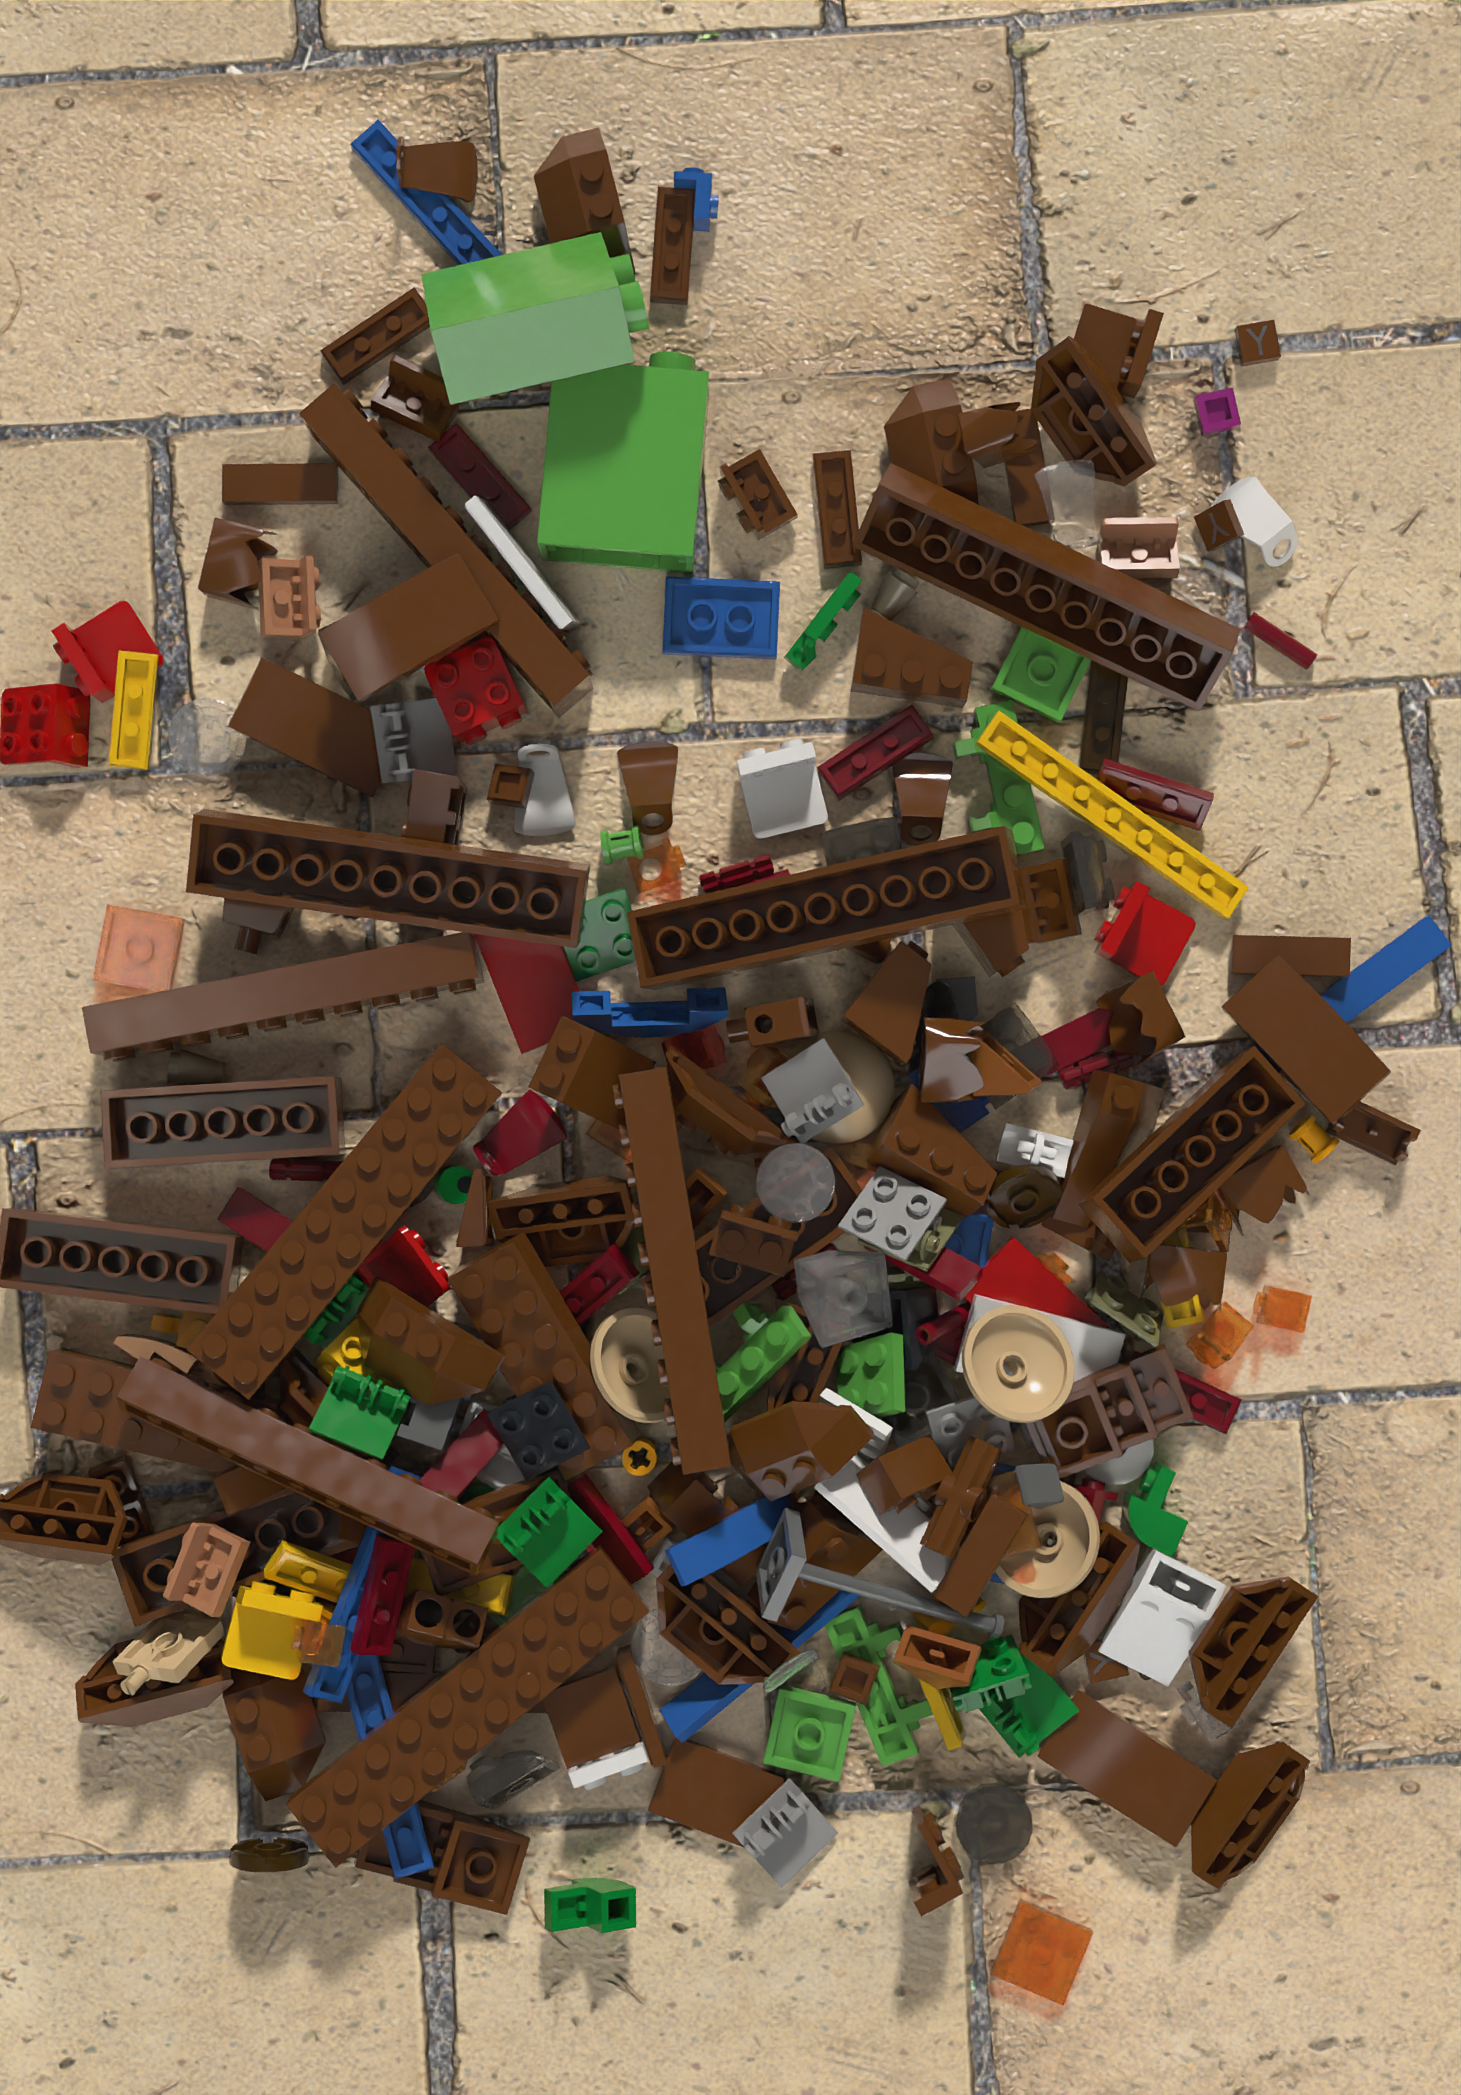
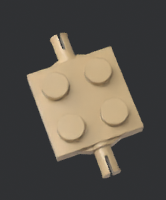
[113,1608,225,1695]

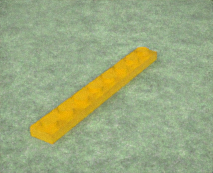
[975,711,1249,920]

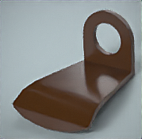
[396,137,478,203]
[617,741,678,835]
[892,752,953,846]

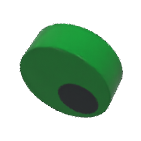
[434,1165,473,1204]

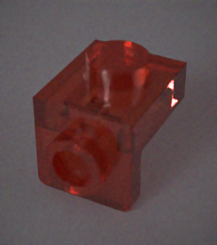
[661,1025,727,1069]

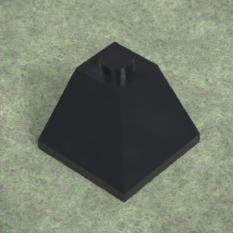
[847,1287,938,1370]

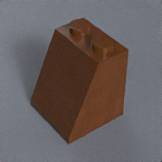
[953,910,1029,978]
[840,941,932,1066]
[528,1016,656,1130]

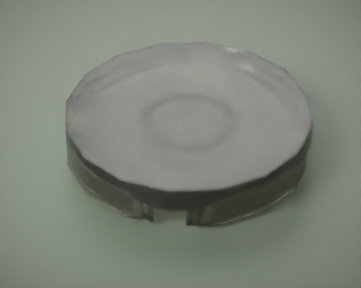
[954,1783,1033,1864]

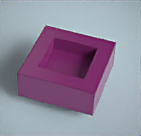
[1193,387,1241,436]

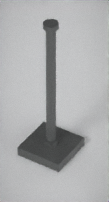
[756,1508,1004,1639]

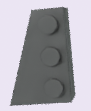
[397,1319,485,1450]

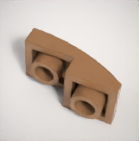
[114,1334,200,1374]

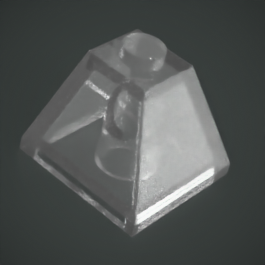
[794,1250,893,1348]

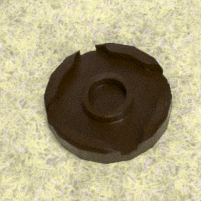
[984,1164,1062,1229]
[229,1837,309,1872]

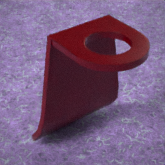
[473,1090,567,1177]

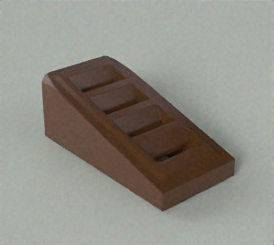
[456,1168,494,1247]

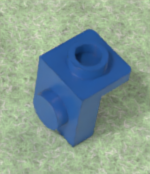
[674,167,719,232]

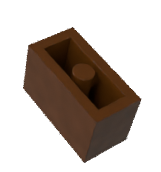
[856,1434,953,1515]

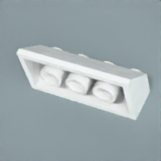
[814,1451,961,1593]

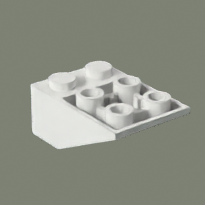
[1098,1546,1226,1686]

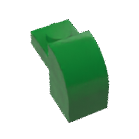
[1122,1462,1188,1557]
[544,1878,636,1933]

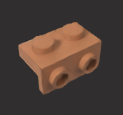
[1097,516,1180,579]
[258,556,321,639]
[163,1522,250,1617]

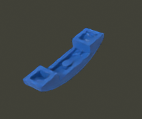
[571,987,728,1038]
[665,1494,793,1587]

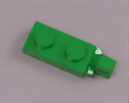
[784,572,862,671]

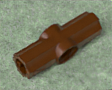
[920,1436,1003,1560]

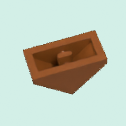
[970,1030,1043,1096]
[685,1165,728,1230]
[620,1491,676,1553]
[893,1625,982,1689]

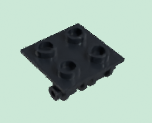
[487,1380,590,1480]

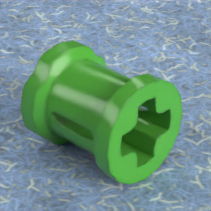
[600,825,645,865]

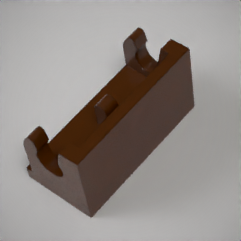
[1326,1101,1421,1165]

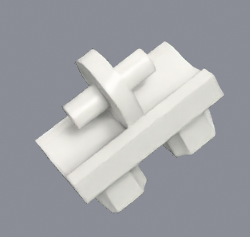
[996,1123,1074,1178]

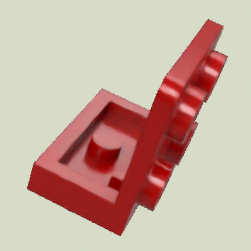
[51,601,165,704]
[424,637,528,745]
[0,683,90,768]
[1093,881,1196,986]
[357,1226,450,1307]

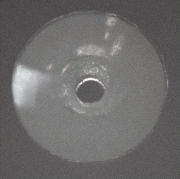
[859,1556,936,1630]

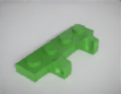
[952,700,1045,856]
[715,1303,812,1423]
[825,1604,933,1767]

